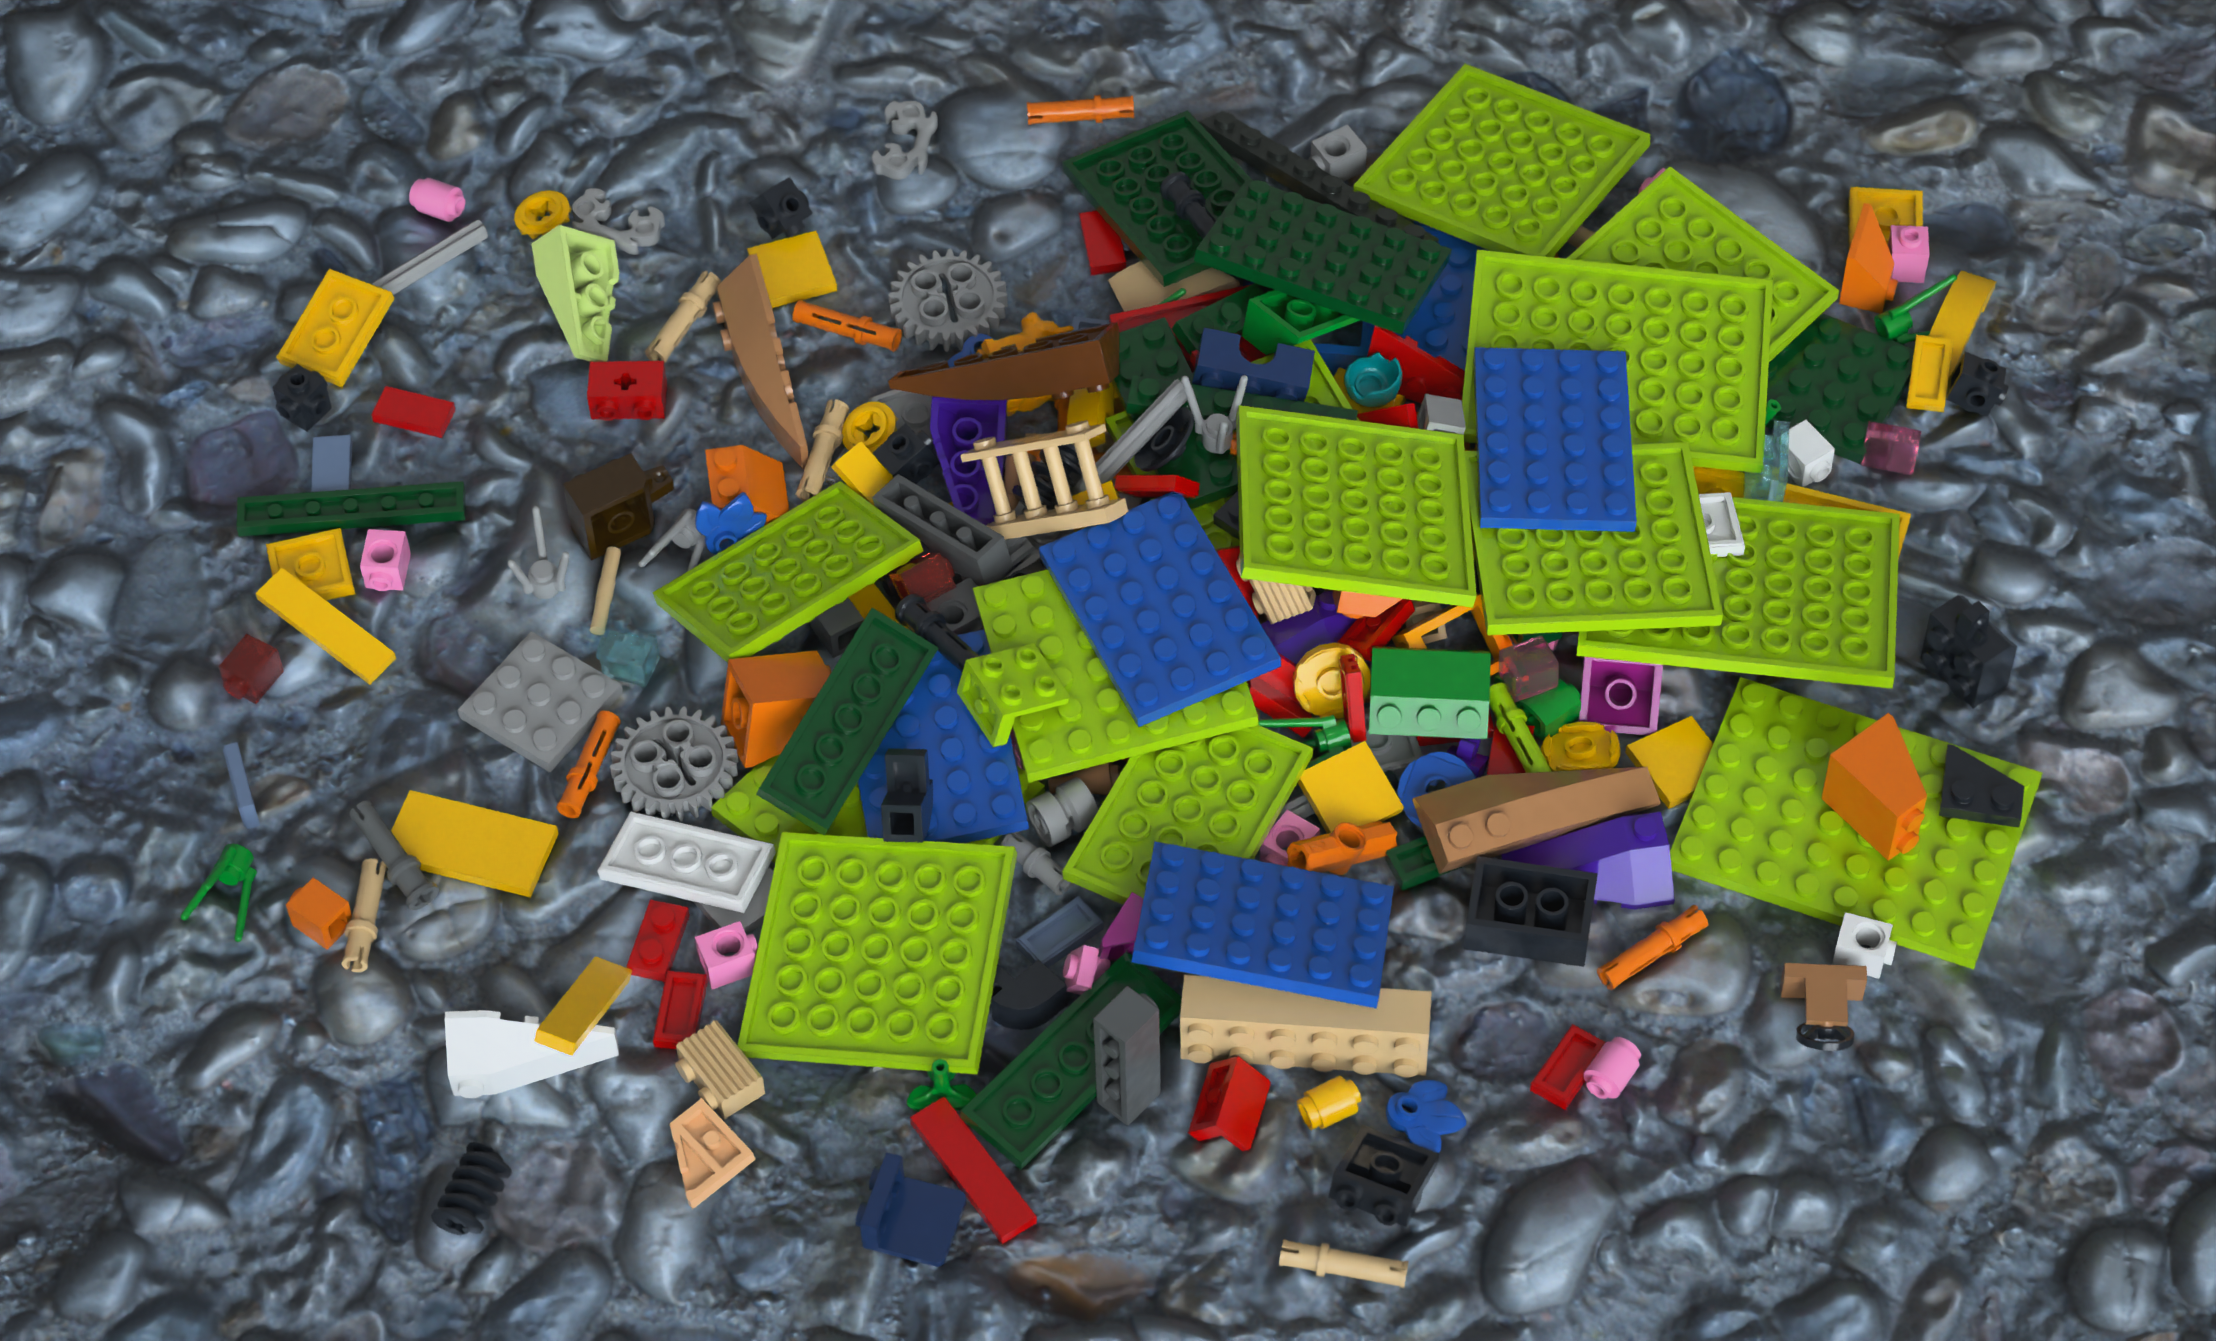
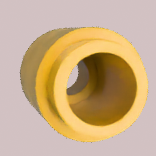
[1297,1075,1361,1130]

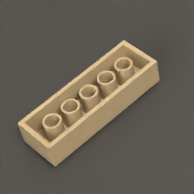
[1180,975,1432,1078]

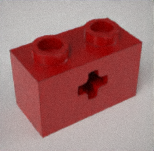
[587,361,667,421]

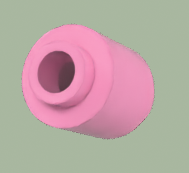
[409,178,465,222]
[1584,1037,1641,1099]

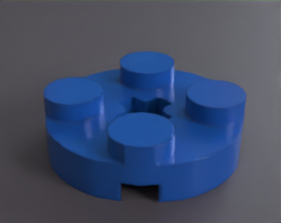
[1398,752,1476,828]

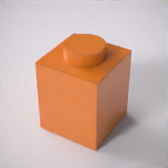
[286,877,352,950]

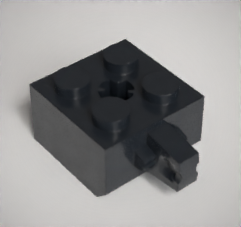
[1920,595,2017,709]

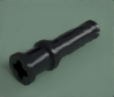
[1160,172,1217,239]
[895,594,980,672]

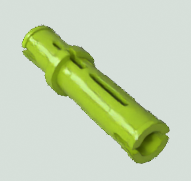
[1489,683,1552,773]

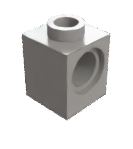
[1309,125,1367,182]
[1417,394,1466,435]

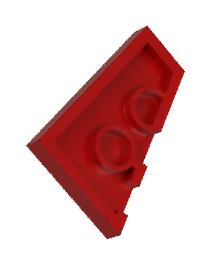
[1367,325,1465,403]

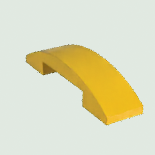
[1928,270,1996,389]

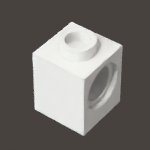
[1773,420,1835,487]
[1832,912,1897,979]

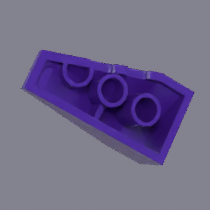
[930,396,1008,526]
[1261,591,1372,669]
[1501,812,1675,909]

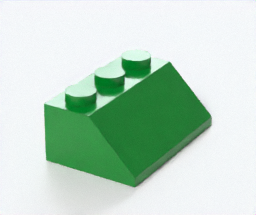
[1241,290,1360,355]
[1369,646,1491,739]

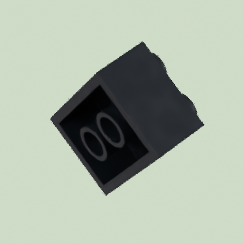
[1464,856,1598,967]

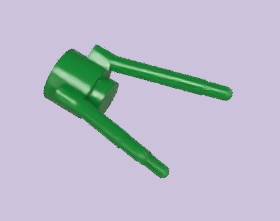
[1874,274,1957,345]
[1258,715,1352,770]
[180,843,257,942]

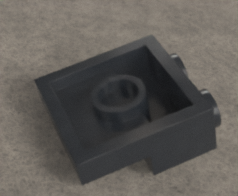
[1328,1125,1440,1227]

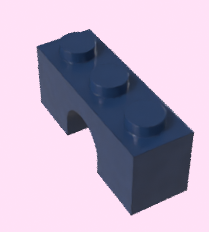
[1192,327,1315,402]

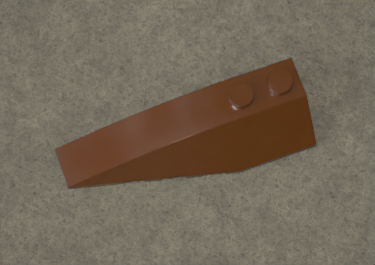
[888,322,1119,400]

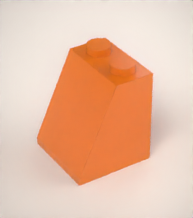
[721,650,832,768]
[1821,712,1927,861]

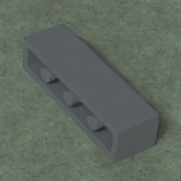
[872,474,1013,586]
[1094,986,1161,1126]

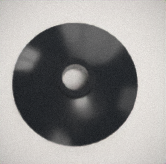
[1134,407,1194,472]

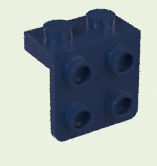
[856,1152,966,1267]

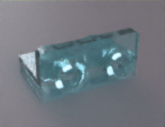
[1744,420,1790,502]

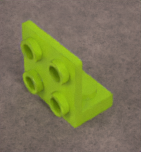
[957,643,1070,747]

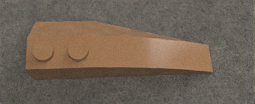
[712,254,809,469]
[1412,767,1661,874]

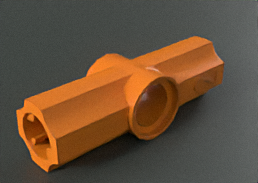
[1286,821,1398,875]

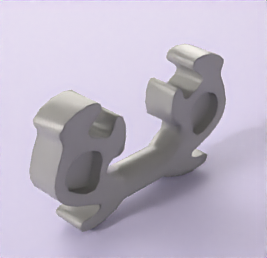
[872,101,938,180]
[572,188,665,255]

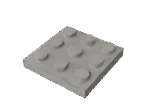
[458,631,623,773]

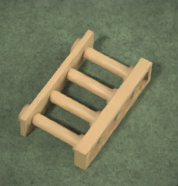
[960,420,1129,539]

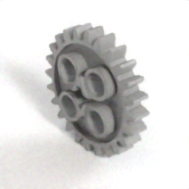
[889,249,1008,352]
[610,706,739,822]

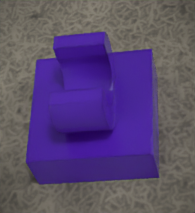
[1446,738,1489,778]

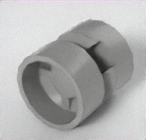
[1026,777,1098,847]

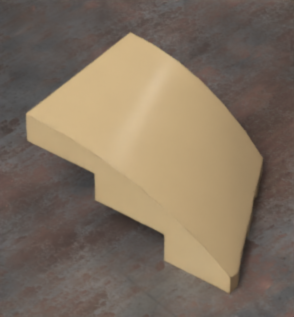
[1108,261,1240,312]

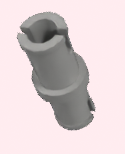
[1001,831,1072,895]

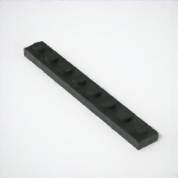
[1199,111,1439,243]

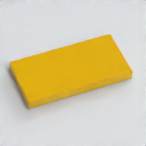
[391,790,559,898]

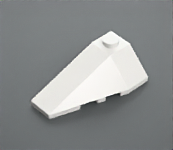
[445,1010,619,1098]

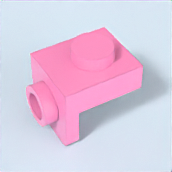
[1063,945,1110,995]

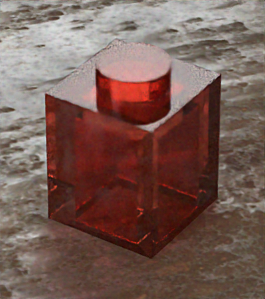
[889,553,956,603]
[218,634,284,704]

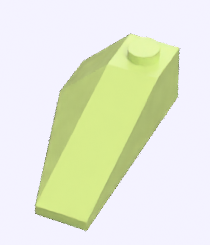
[531,225,620,362]

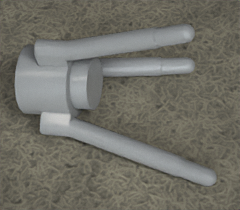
[1181,375,1248,454]
[507,506,569,599]
[638,508,706,572]

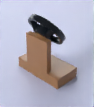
[1780,963,1867,1051]

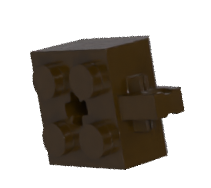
[563,453,674,561]

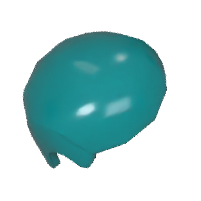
[1344,352,1402,407]

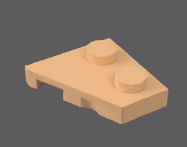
[669,1098,755,1209]

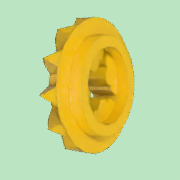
[514,190,572,240]
[842,401,898,454]

